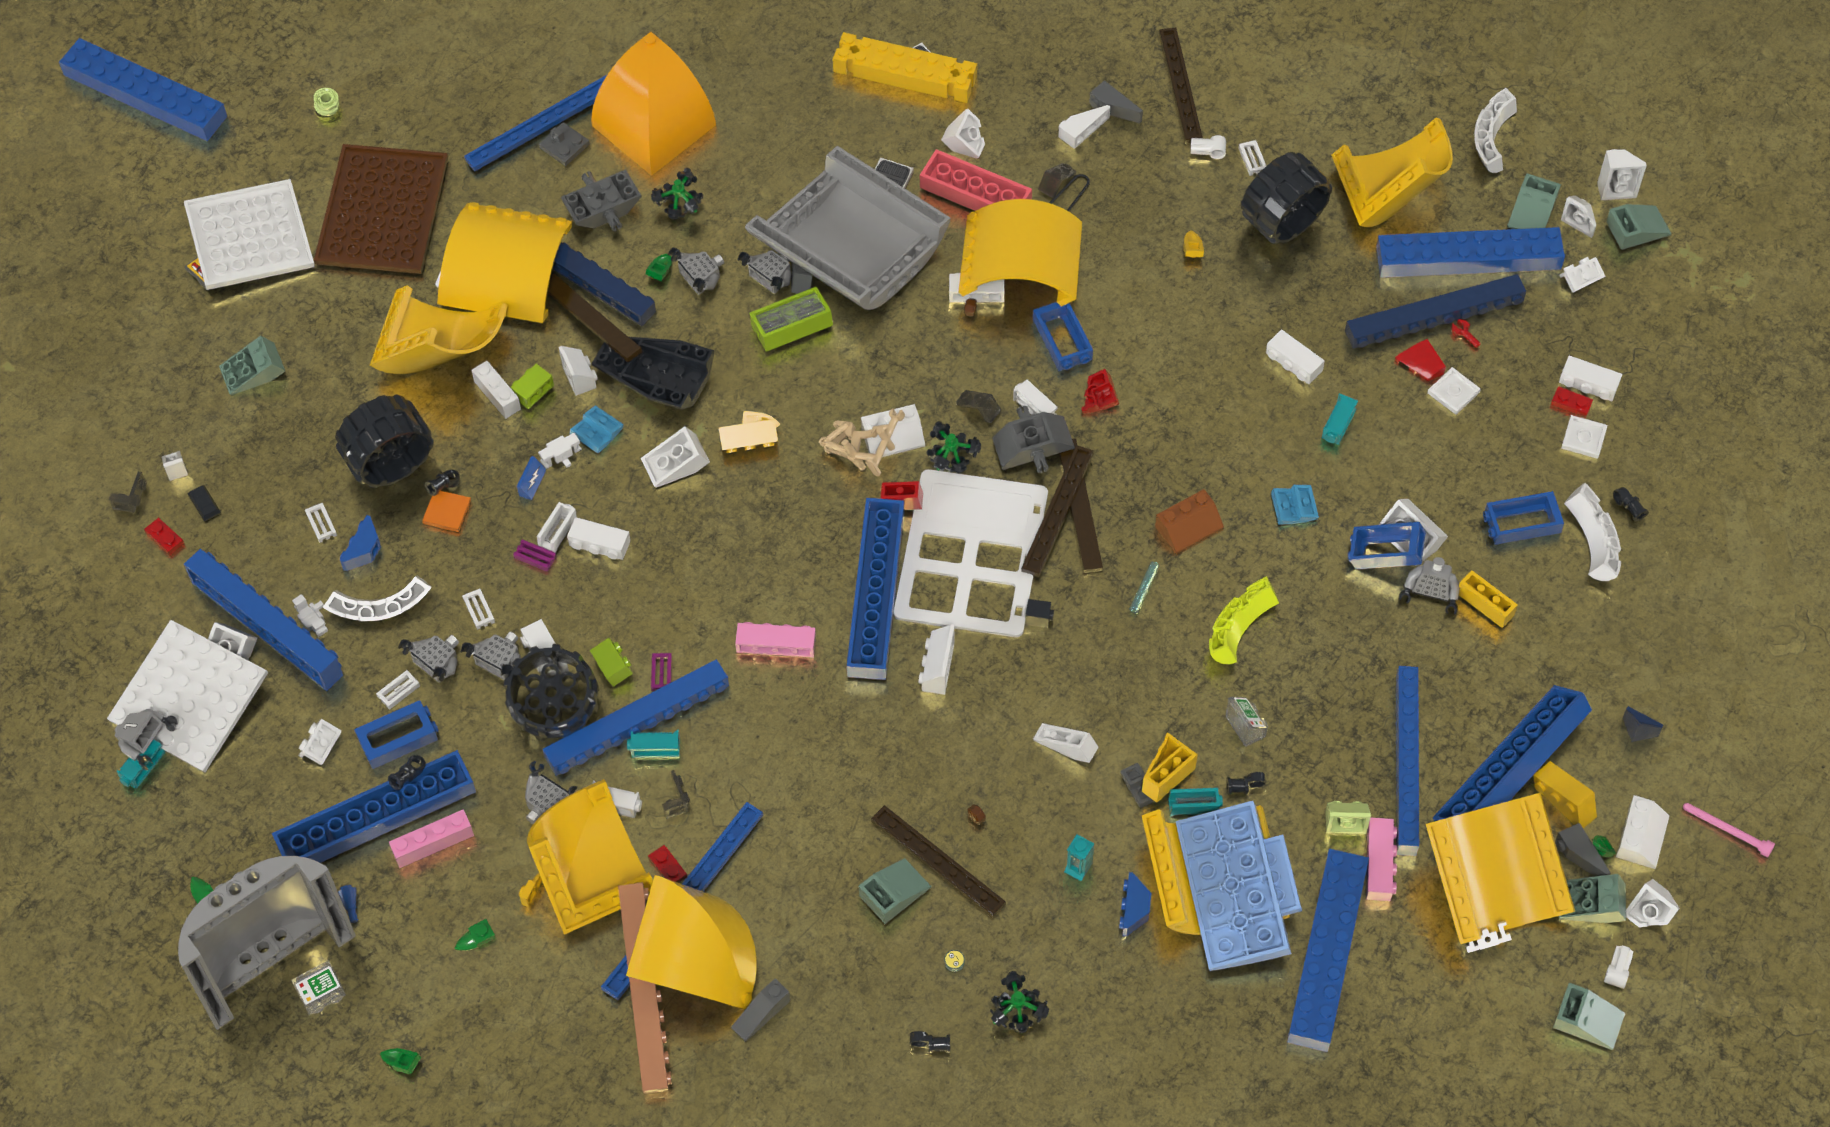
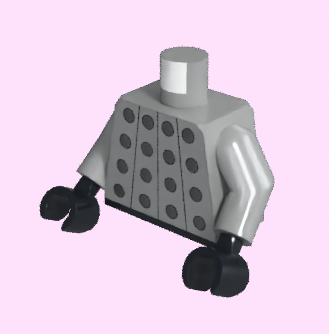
[668,247,724,295]
[737,250,792,294]
[1399,557,1460,615]
[460,632,521,680]
[398,635,459,683]
[115,709,178,770]
[525,761,577,824]

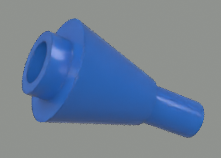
[338,885,358,923]

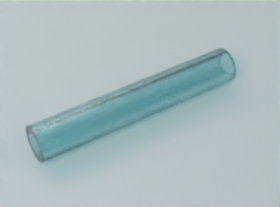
[1129,561,1159,614]

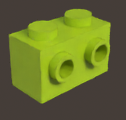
[510,364,554,409]
[590,638,633,687]

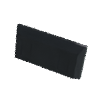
[187,485,221,522]

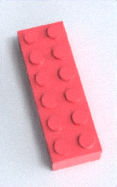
[920,149,1032,211]

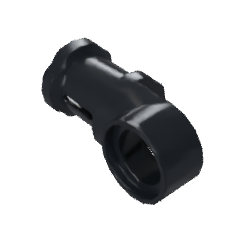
[425,470,460,496]
[1613,487,1649,522]
[388,755,426,790]
[1226,772,1266,795]
[910,1031,950,1053]

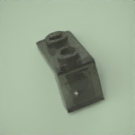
[1038,163,1076,198]
[956,390,1001,423]
[109,471,147,513]
[662,770,691,819]

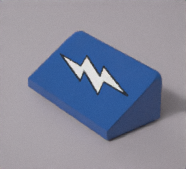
[517,456,546,500]

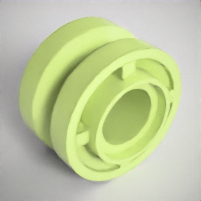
[314,88,339,116]

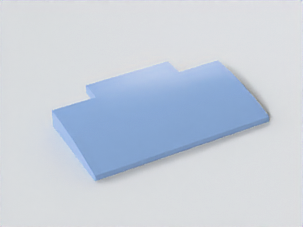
[1175,801,1302,971]

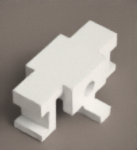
[538,433,582,469]
[292,594,328,637]
[1465,921,1512,953]

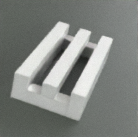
[1239,140,1266,176]
[305,503,337,543]
[462,589,495,630]
[376,670,420,710]

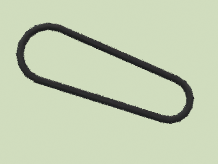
[1049,174,1090,211]

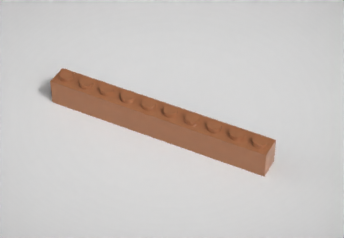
[618,882,672,1094]

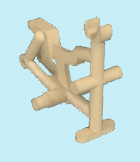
[819,409,905,476]

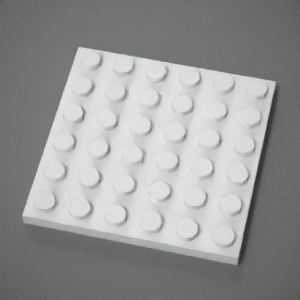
[184,179,315,290]
[107,620,268,773]

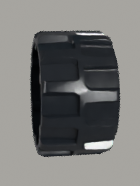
[1240,152,1332,244]
[335,394,434,488]
[503,644,599,741]

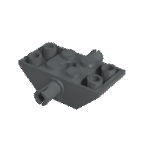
[561,169,641,231]
[992,406,1075,473]

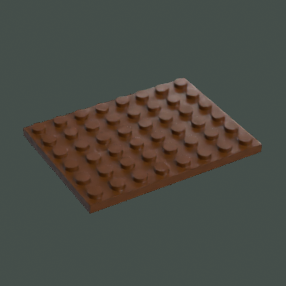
[314,144,448,274]

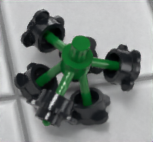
[651,168,704,219]
[926,421,981,473]
[990,971,1049,1033]

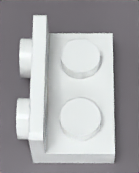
[1559,257,1606,293]
[298,719,341,765]

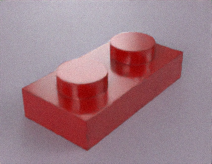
[1551,386,1594,418]
[144,517,185,555]
[648,845,688,883]

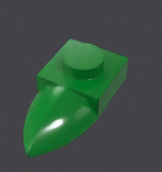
[645,254,672,281]
[1592,835,1616,858]
[190,876,214,904]
[454,919,496,950]
[380,1048,421,1074]

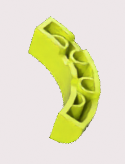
[1209,576,1279,664]

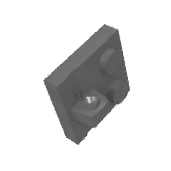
[539,122,590,166]

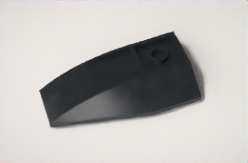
[591,337,714,410]

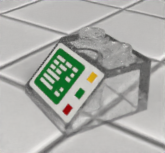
[1225,697,1268,747]
[291,960,346,1015]

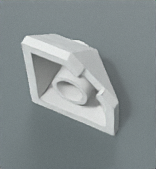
[941,109,985,159]
[1561,196,1596,238]
[1626,879,1680,927]

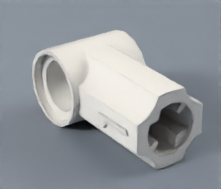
[1191,135,1226,159]
[1604,945,1634,989]

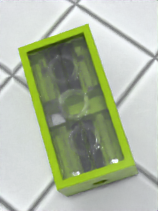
[749,287,833,352]

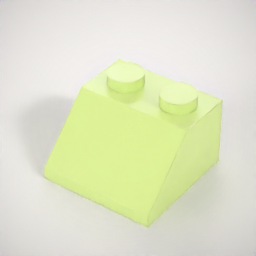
[1325,801,1371,834]

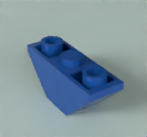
[340,515,381,571]
[1119,872,1152,937]

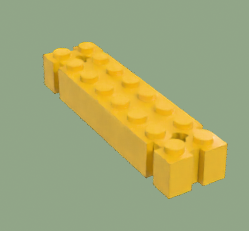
[833,32,977,103]

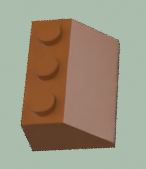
[1155,489,1224,554]

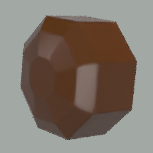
[964,298,977,317]
[967,804,986,825]

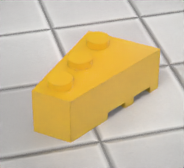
[1142,732,1198,803]
[1533,761,1597,828]

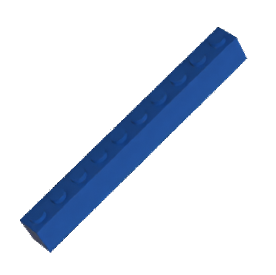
[543,659,729,776]
[1396,666,1419,856]

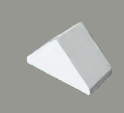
[162,451,188,481]

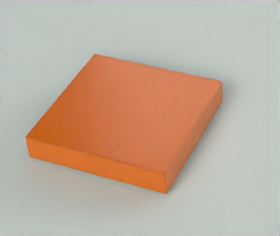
[422,491,471,532]

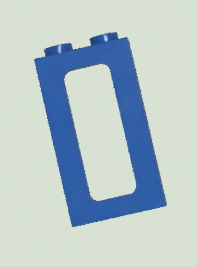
[1033,302,1093,372]
[1483,491,1564,545]
[1348,522,1426,569]
[354,700,439,769]

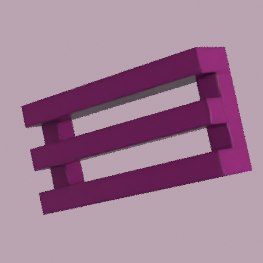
[513,539,557,572]
[651,653,672,692]

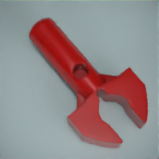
[1451,319,1481,348]

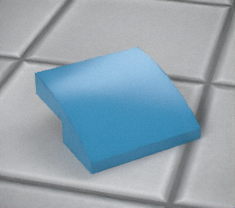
[570,405,624,453]
[1271,485,1319,525]

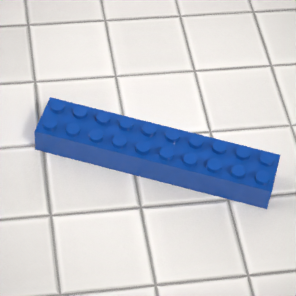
[59,38,227,141]
[1376,227,1565,278]
[847,498,904,680]
[184,549,343,691]
[1433,685,1592,822]
[272,750,476,863]
[1287,849,1369,1052]

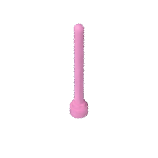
[1683,803,1775,858]

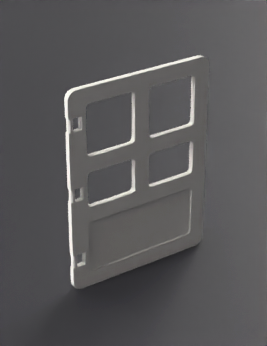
[894,469,1048,637]

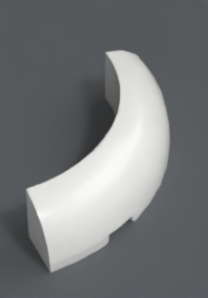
[1475,88,1517,173]
[1564,483,1621,581]
[323,575,431,621]

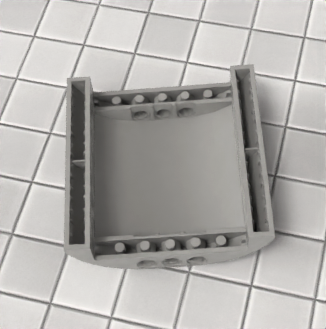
[745,146,951,310]
[178,856,356,1030]

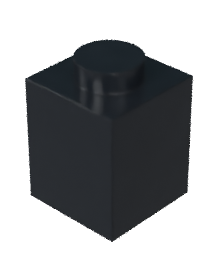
[1025,599,1054,628]

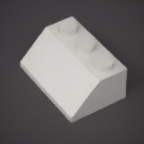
[1597,149,1647,200]
[861,404,925,457]
[1379,499,1448,566]
[919,625,955,695]
[1616,795,1670,869]

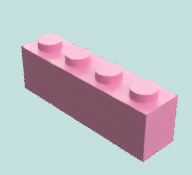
[735,622,816,657]
[389,809,474,868]
[1366,818,1397,901]

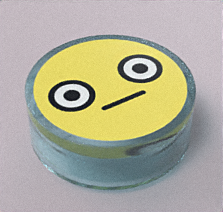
[944,950,965,972]

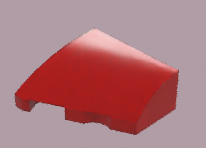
[1395,339,1446,381]
[1081,369,1119,414]

